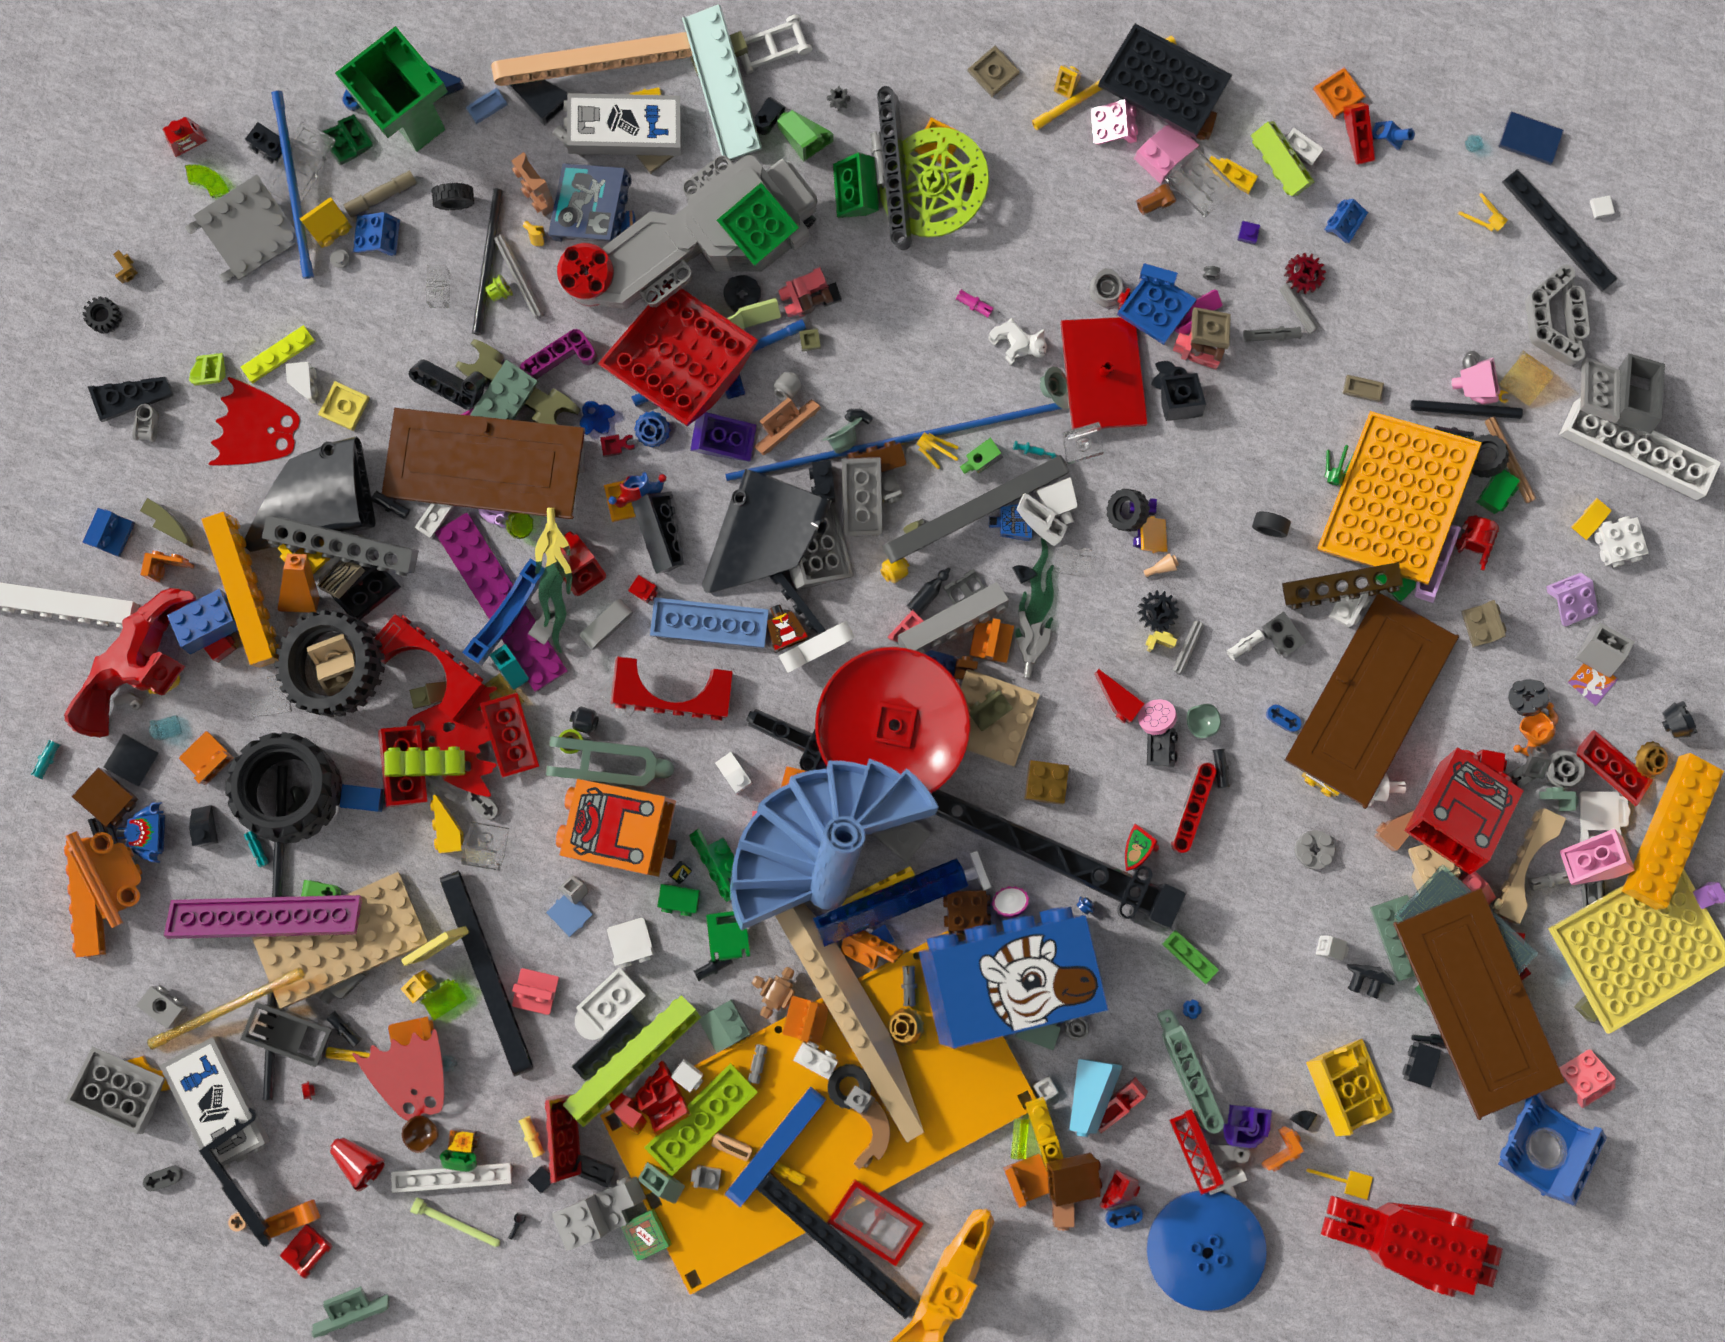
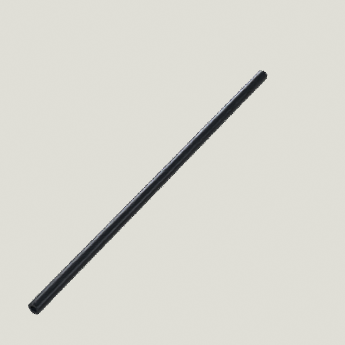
[263,766,288,1100]

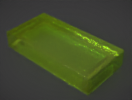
[1011,1118,1029,1160]

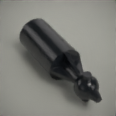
[906,567,950,616]

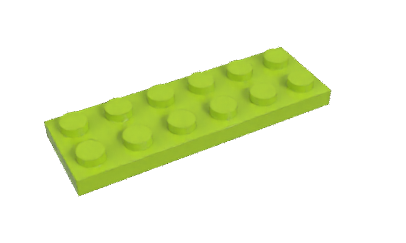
[644,1063,758,1177]

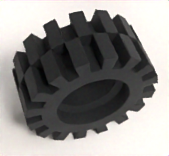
[83,296,122,334]

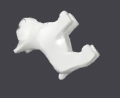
[988,318,1047,365]

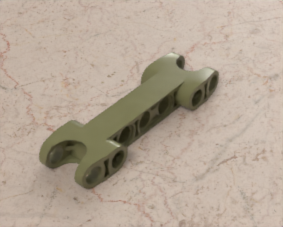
[455,339,581,425]

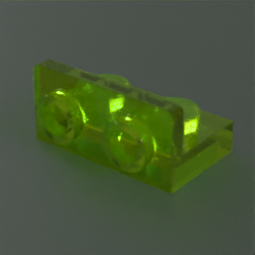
[419,979,468,1021]

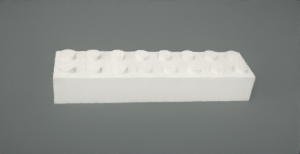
[1559,397,1721,500]

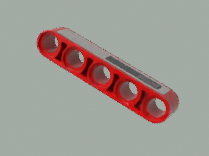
[1171,763,1216,854]

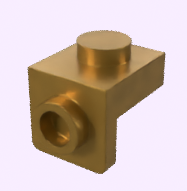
[113,250,138,284]

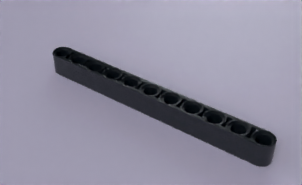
[440,870,534,1077]

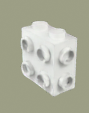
[1594,516,1649,568]

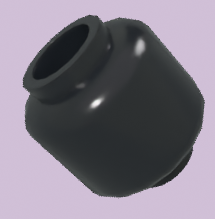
[569,706,599,734]

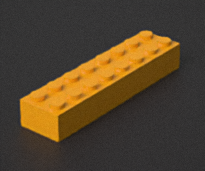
[201,511,281,668]
[1622,753,1724,910]

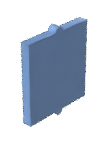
[546,895,593,937]

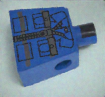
[989,504,1032,541]

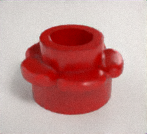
[301,1081,315,1100]

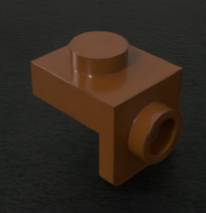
[954,656,978,680]

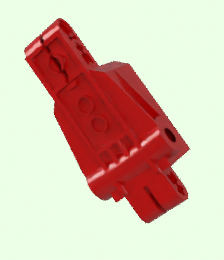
[1320,1195,1503,1297]

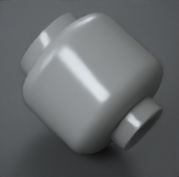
[773,372,801,400]

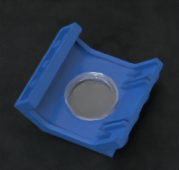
[1498,1093,1607,1206]

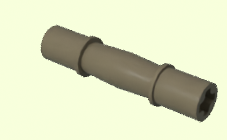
[343,170,417,218]

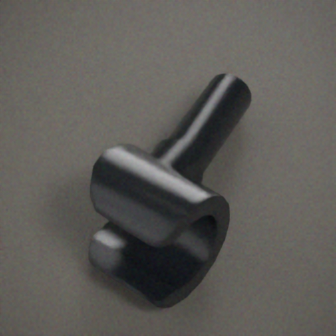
[508,1212,526,1240]

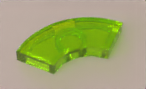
[185,164,230,199]

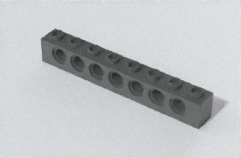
[262,515,419,576]

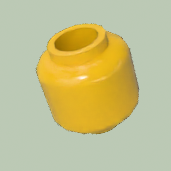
[880,557,910,583]

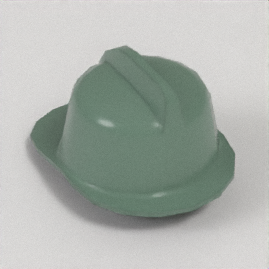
[1040,366,1070,409]
[822,418,862,454]

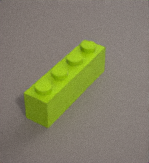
[1250,121,1315,196]

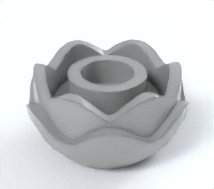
[1065,1017,1089,1041]

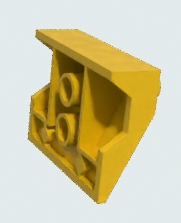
[1306,1039,1392,1136]

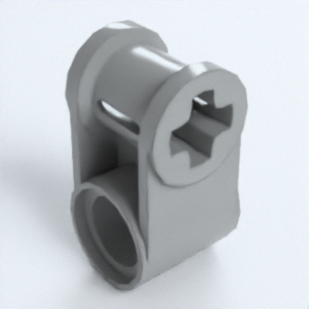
[132,404,159,442]
[528,607,562,645]

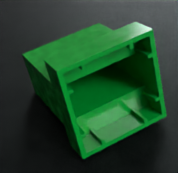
[335,26,448,152]

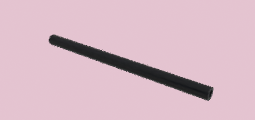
[472,188,503,335]

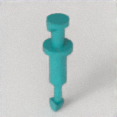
[1013,441,1057,459]

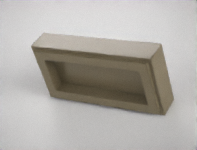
[1342,374,1384,402]

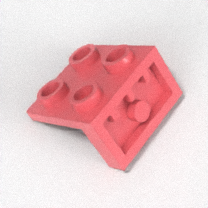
[1559,1049,1616,1109]

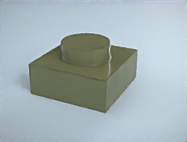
[799,329,821,352]

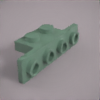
[312,1286,389,1338]

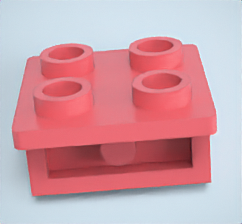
[512,968,559,1015]

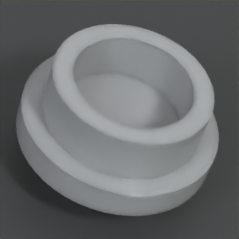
[330,249,350,268]

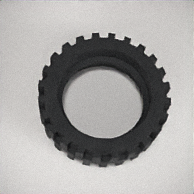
[274,610,385,717]

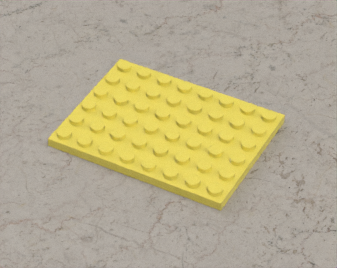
[1548,869,1725,1034]

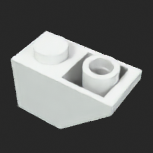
[286,362,318,404]

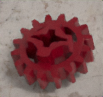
[1284,253,1326,294]

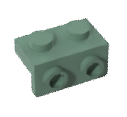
[1539,787,1578,811]

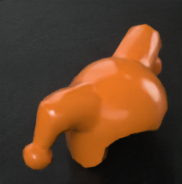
[1513,702,1559,757]

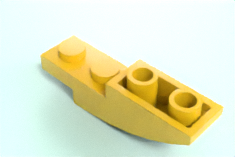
[1025,1097,1064,1171]

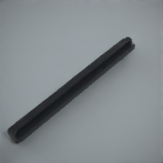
[1410,400,1523,419]

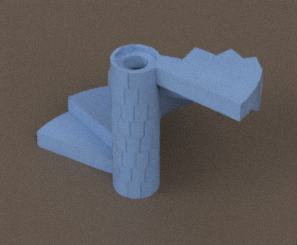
[730,759,938,931]

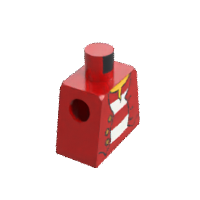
[163,117,207,157]

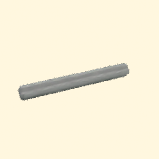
[495,235,543,319]

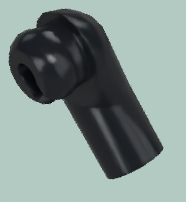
[844,408,874,425]

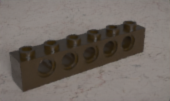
[1282,562,1404,610]

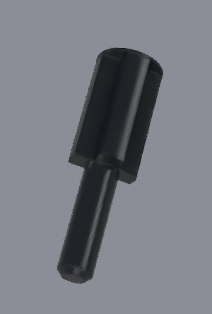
[1411,1034,1446,1046]

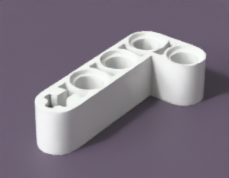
[779,620,855,673]

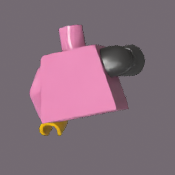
[1452,351,1508,404]

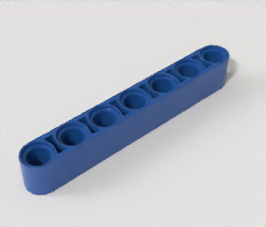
[724,1087,826,1207]

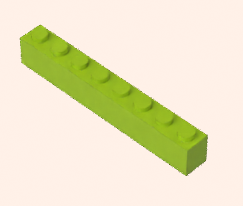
[563,995,701,1128]

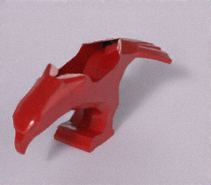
[64,588,197,738]

